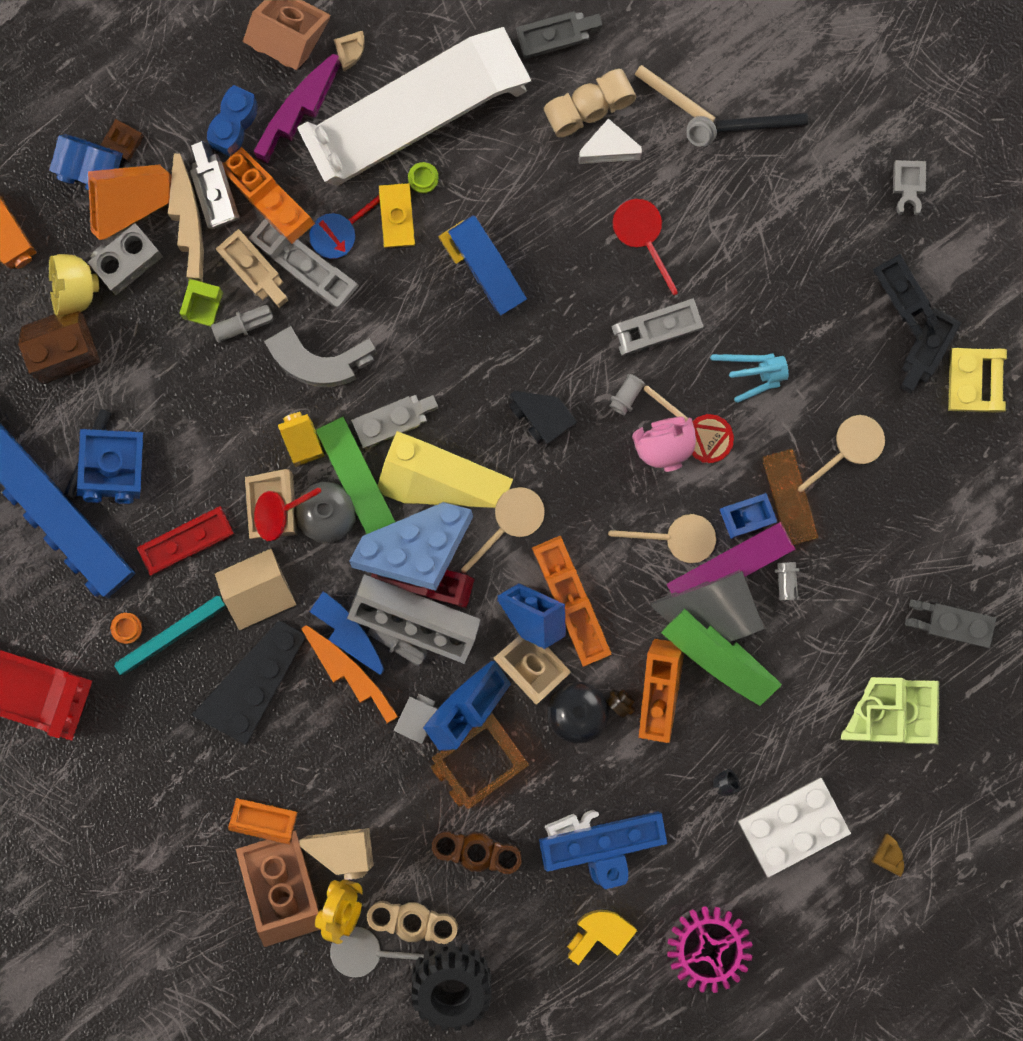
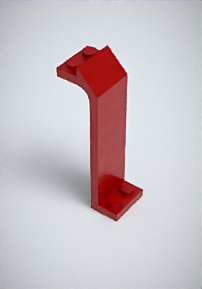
[0,650,92,740]

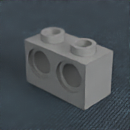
[87,223,163,295]

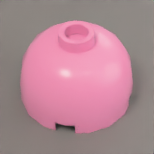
[632,417,696,472]

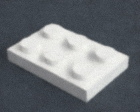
[738,778,851,877]

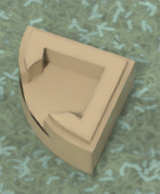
[334,31,364,71]

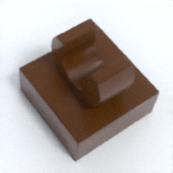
[101,119,144,162]

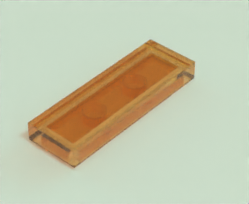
[762,449,818,545]

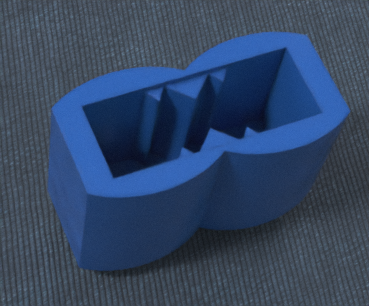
[207,85,258,157]
[49,134,123,190]

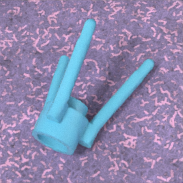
[710,354,789,403]

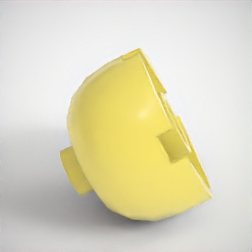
[49,254,99,316]

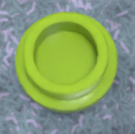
[408,162,439,193]

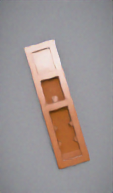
[532,536,612,667]
[301,625,399,723]

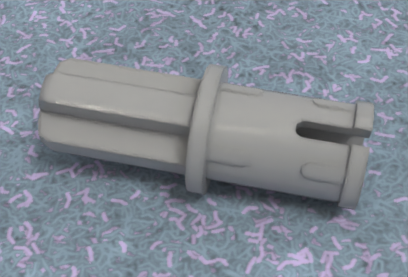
[211,305,273,343]
[367,628,428,666]

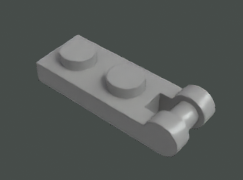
[612,298,704,356]

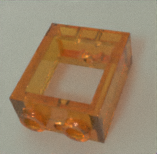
[430,714,529,809]

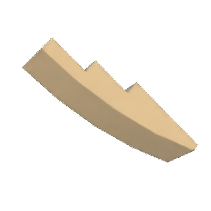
[168,153,204,282]

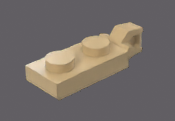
[216,229,288,308]

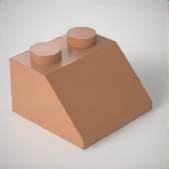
[243,0,331,70]

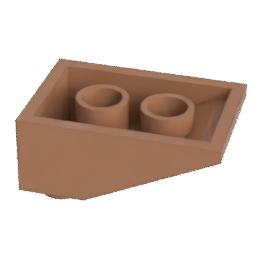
[236,830,320,947]

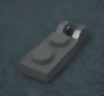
[905,600,996,648]

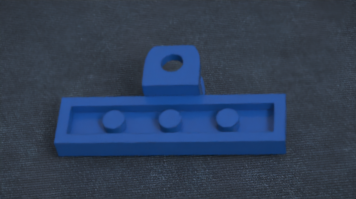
[539,812,667,889]

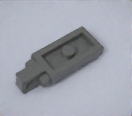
[516,11,603,59]

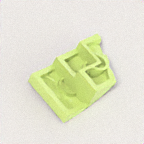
[841,677,939,744]

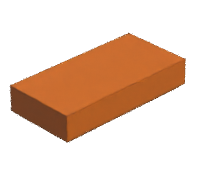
[228,798,297,845]

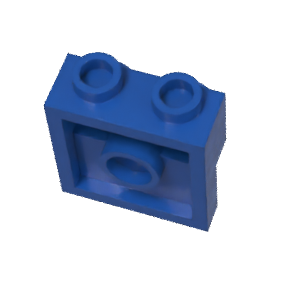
[77,429,143,504]

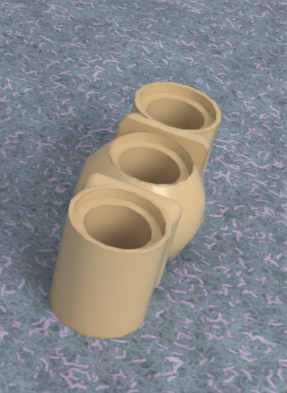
[544,69,636,137]
[367,901,458,944]

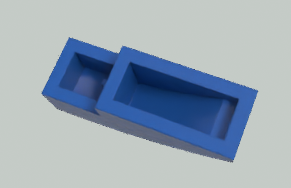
[448,215,527,315]
[309,591,385,675]
[423,661,511,751]

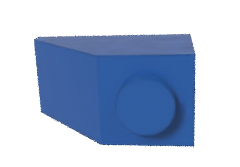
[498,583,566,649]

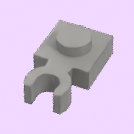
[893,160,926,215]

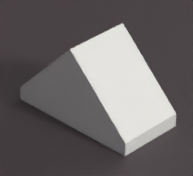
[579,119,642,164]

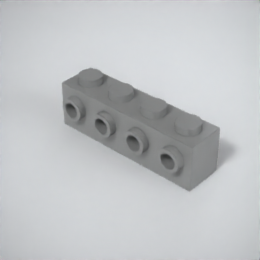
[347,574,480,664]

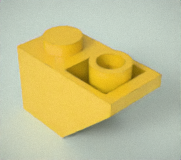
[278,412,325,467]

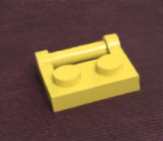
[948,348,1007,412]

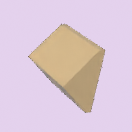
[245,469,298,539]
[215,549,297,630]
[493,635,571,705]

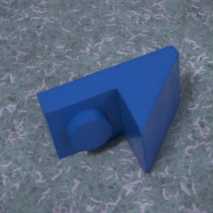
[720,493,777,539]

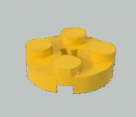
[315,879,363,944]

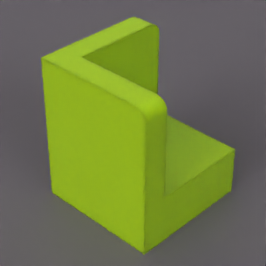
[180,279,223,327]

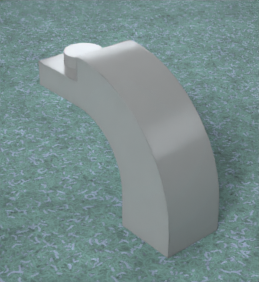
[264,326,377,387]

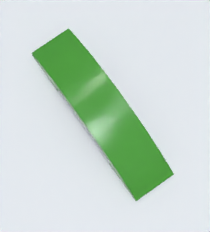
[316,417,395,534]

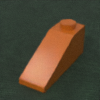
[638,638,684,743]

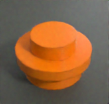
[110,613,142,644]

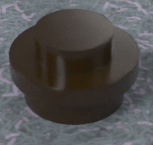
[606,689,635,718]

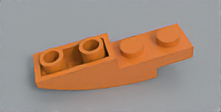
[223,147,315,244]

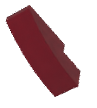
[371,570,475,608]

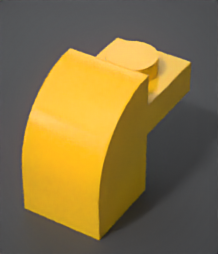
[567,910,637,965]

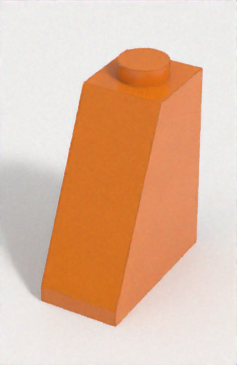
[88,164,172,240]
[0,195,37,269]

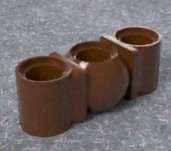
[432,831,521,874]

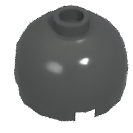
[295,481,357,544]

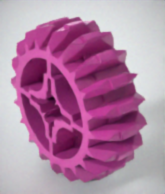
[667,906,752,993]

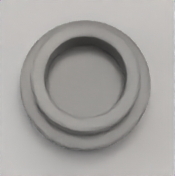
[686,116,717,146]

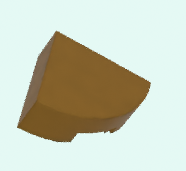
[871,834,904,877]

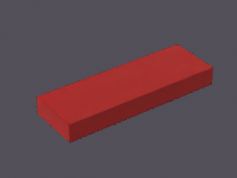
[137,506,235,576]

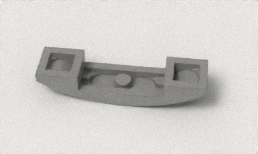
[249,218,359,309]

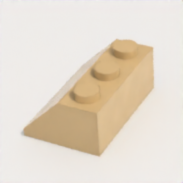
[299,828,374,880]

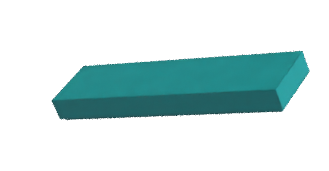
[114,596,227,675]

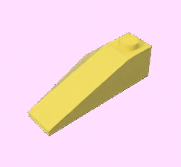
[377,431,513,508]

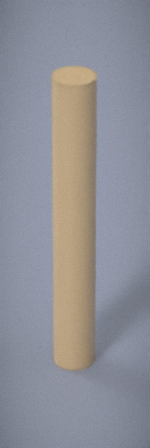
[635,65,716,122]

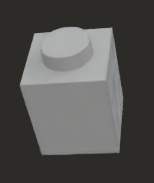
[394,694,438,744]

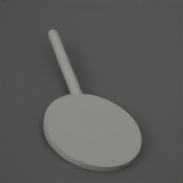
[330,926,424,977]

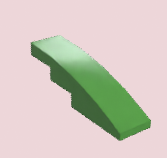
[661,608,782,706]

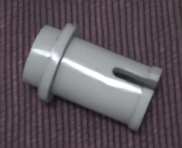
[609,374,645,415]
[775,562,800,600]

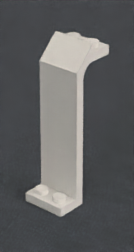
[297,27,531,186]

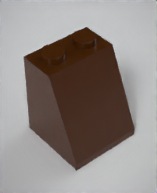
[18,311,101,384]

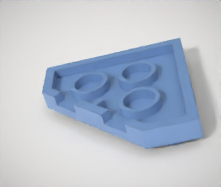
[349,502,473,591]

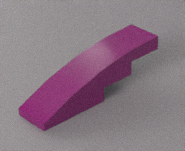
[254,54,341,163]
[666,522,795,594]

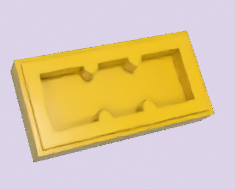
[379,183,415,248]

